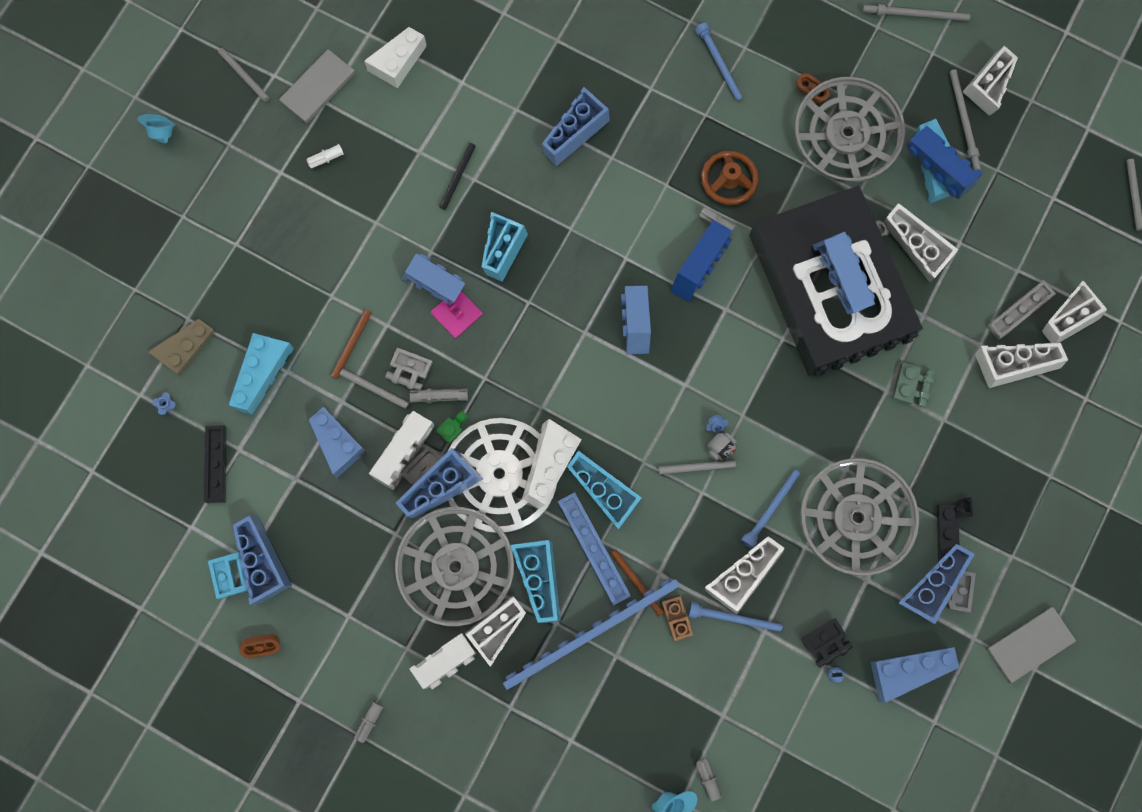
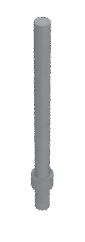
[862,4,970,21]
[950,69,981,171]

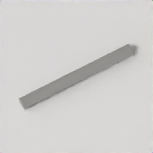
[218,48,270,102]
[1126,159,1142,231]
[339,369,410,409]
[658,460,736,475]

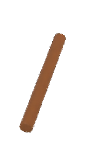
[331,309,372,379]
[610,550,665,617]

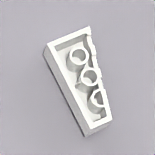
[883,203,958,283]
[975,343,1068,388]
[369,411,434,491]
[522,419,582,509]
[705,536,784,615]

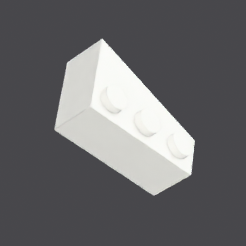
[364,27,426,88]
[963,46,1018,116]
[1042,281,1107,343]
[465,595,526,667]
[409,633,477,690]

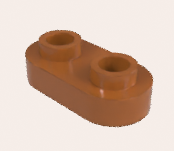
[796,73,830,104]
[239,634,280,658]

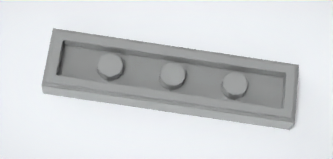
[986,280,1056,340]

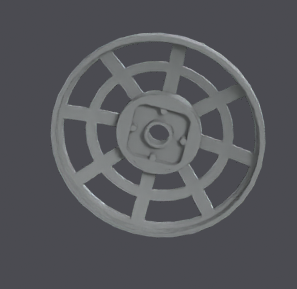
[794,77,905,183]
[800,458,919,576]
[395,507,514,626]

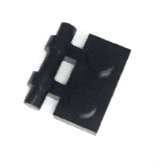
[801,618,853,668]

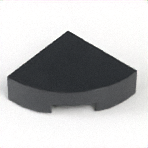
[956,497,973,517]

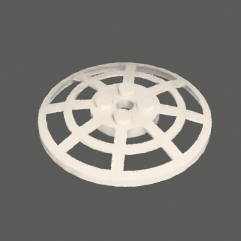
[447,418,557,533]

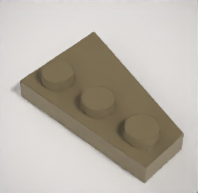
[148,319,216,375]

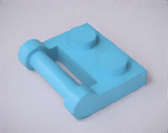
[208,552,248,600]

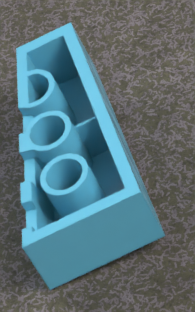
[567,451,642,529]

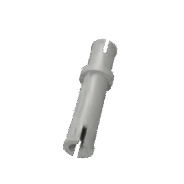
[410,388,468,403]

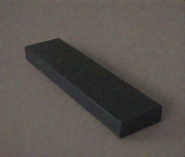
[204,425,226,503]

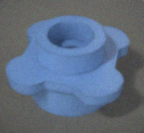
[153,392,176,415]
[706,415,729,434]

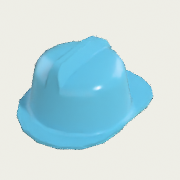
[137,114,176,144]
[652,791,698,812]

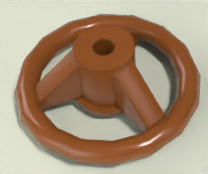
[701,151,759,205]

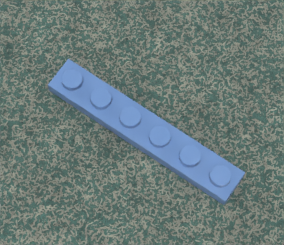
[558,492,631,606]

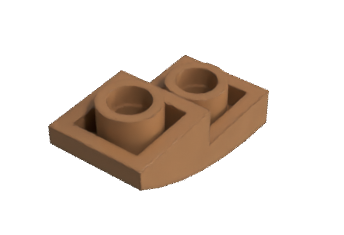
[661,595,693,641]

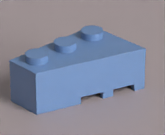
[400,253,465,305]
[621,286,651,354]
[309,407,365,478]

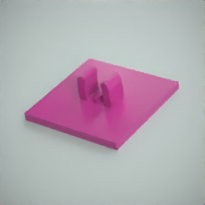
[430,291,483,339]

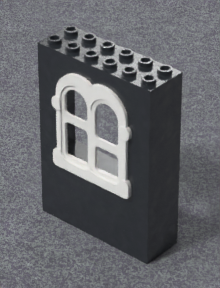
[749,185,923,377]

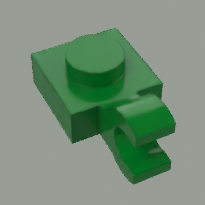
[436,411,469,445]

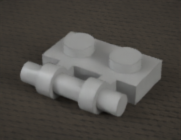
[385,348,433,390]

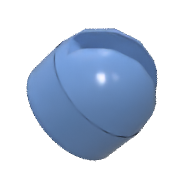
[827,667,845,683]

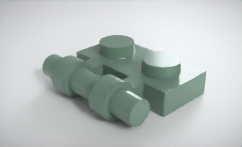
[892,362,934,408]

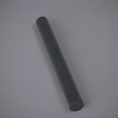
[439,143,476,210]

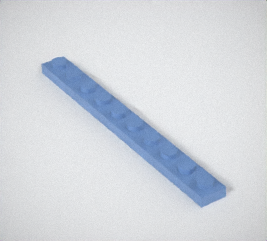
[503,578,680,690]

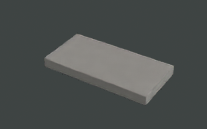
[279,49,355,124]
[986,607,1076,683]

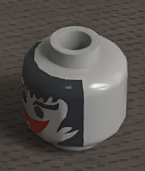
[708,433,736,461]

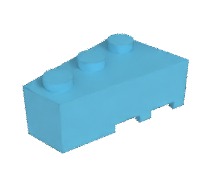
[481,212,528,282]

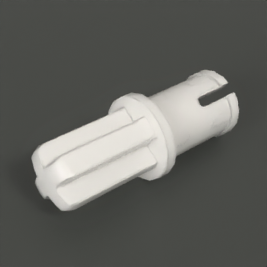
[307,144,344,168]

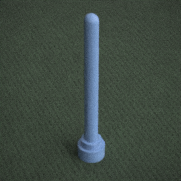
[695,22,742,101]
[740,470,800,549]
[688,602,783,631]

